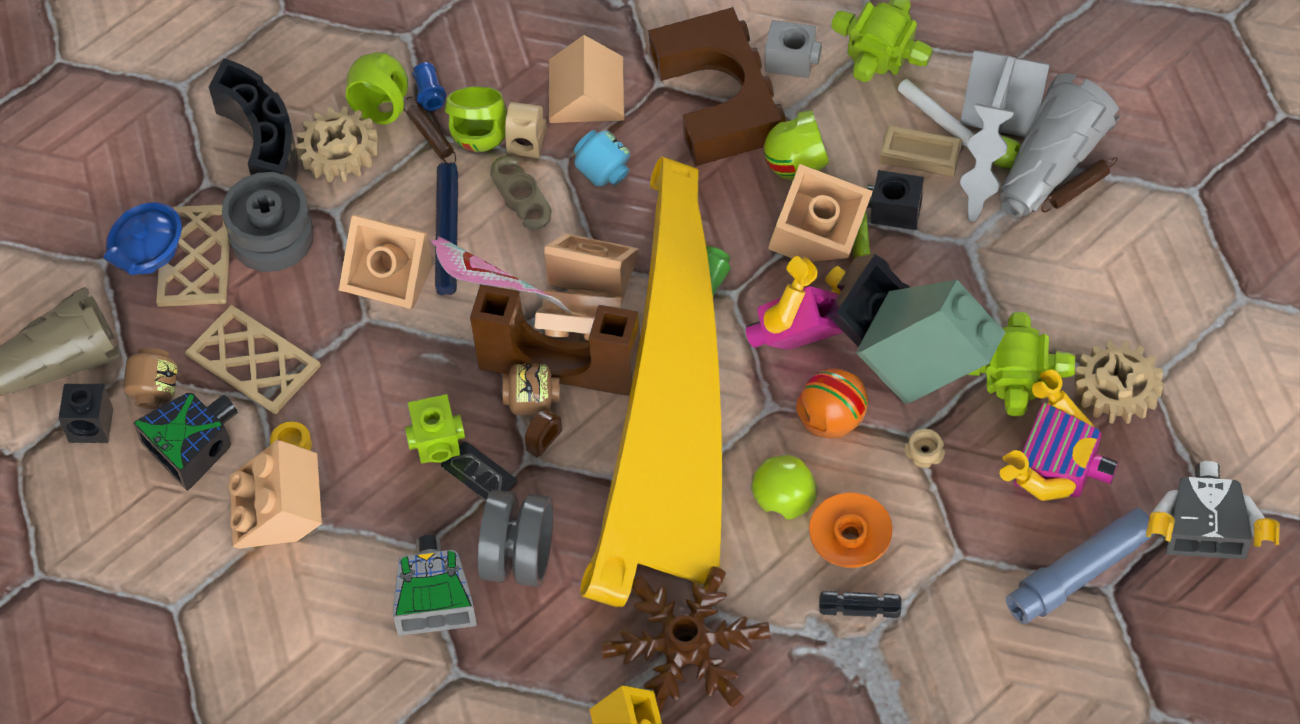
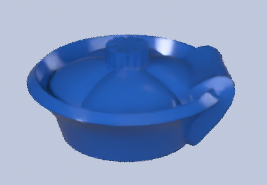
[104,202,182,275]

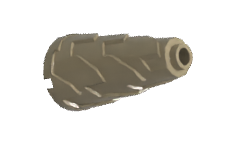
[0,287,122,396]

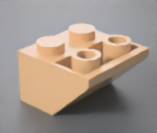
[228,440,322,549]

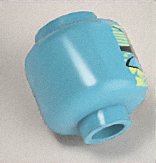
[574,130,630,187]

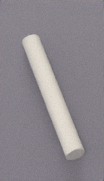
[898,79,974,149]

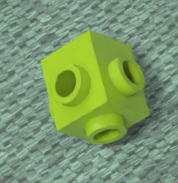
[404,394,465,464]

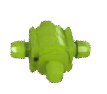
[831,0,933,82]
[967,312,1075,416]

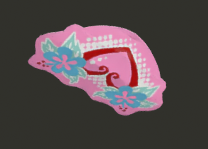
[431,236,572,314]

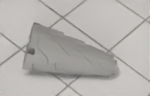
[1000,73,1121,218]

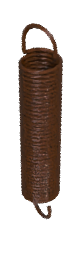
[403,96,456,163]
[1041,157,1118,212]

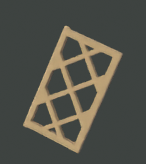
[156,204,230,307]
[185,305,321,414]

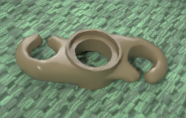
[490,156,552,230]

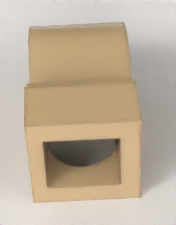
[505,102,547,158]

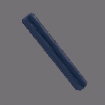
[435,162,458,295]

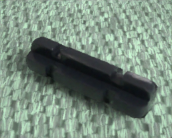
[819,591,902,618]

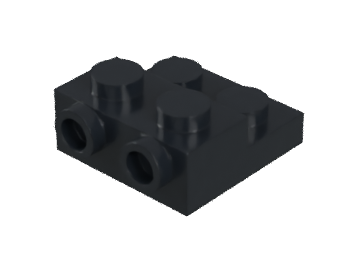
[827,253,910,347]

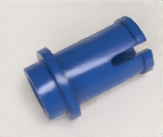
[412,62,446,111]

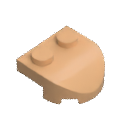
[535,288,622,340]

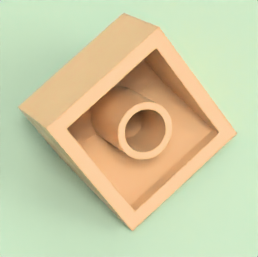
[768,164,873,262]

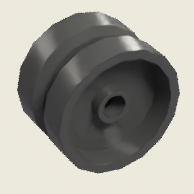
[222,172,314,272]
[478,489,553,588]

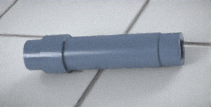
[1006,508,1155,624]

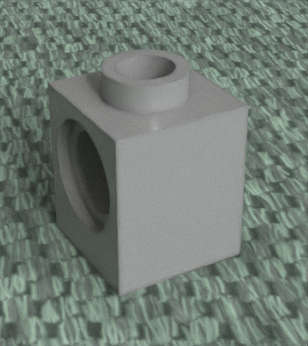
[765,20,822,78]

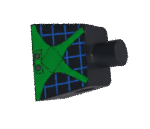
[133,393,238,491]

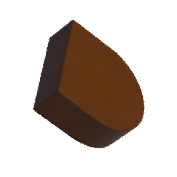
[525,409,562,458]

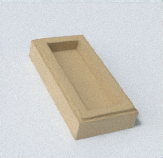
[879,125,963,177]

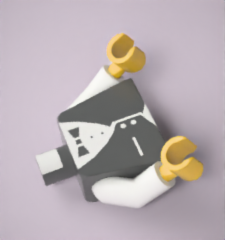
[1146,461,1280,559]

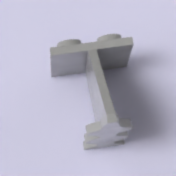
[960,49,1050,222]

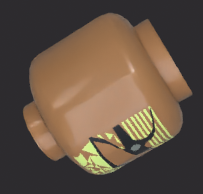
[123,348,178,409]
[503,364,559,415]

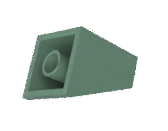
[856,279,1005,404]

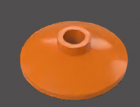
[809,492,893,568]

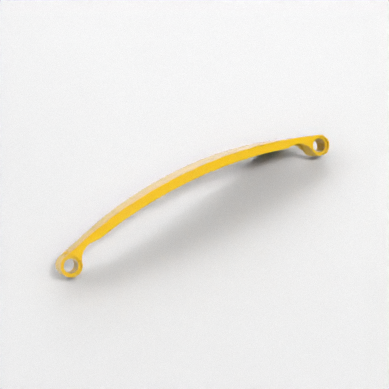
[580,156,722,608]

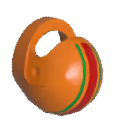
[796,368,868,439]

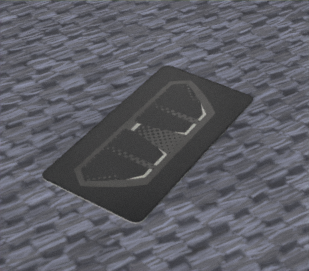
[441,441,517,501]

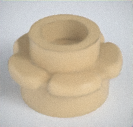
[905,429,945,468]

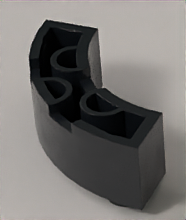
[208,58,298,181]

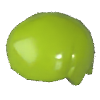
[751,455,817,519]

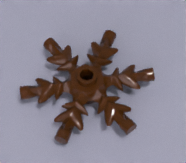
[601,566,770,714]

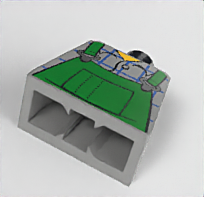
[393,535,477,636]

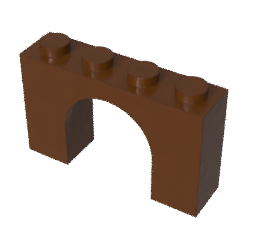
[648,7,786,166]
[470,284,640,396]

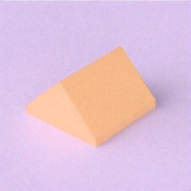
[549,35,624,123]
[339,214,433,309]
[544,233,639,300]

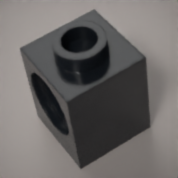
[867,170,924,230]
[59,384,113,443]

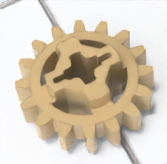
[295,106,379,182]
[1074,340,1164,424]

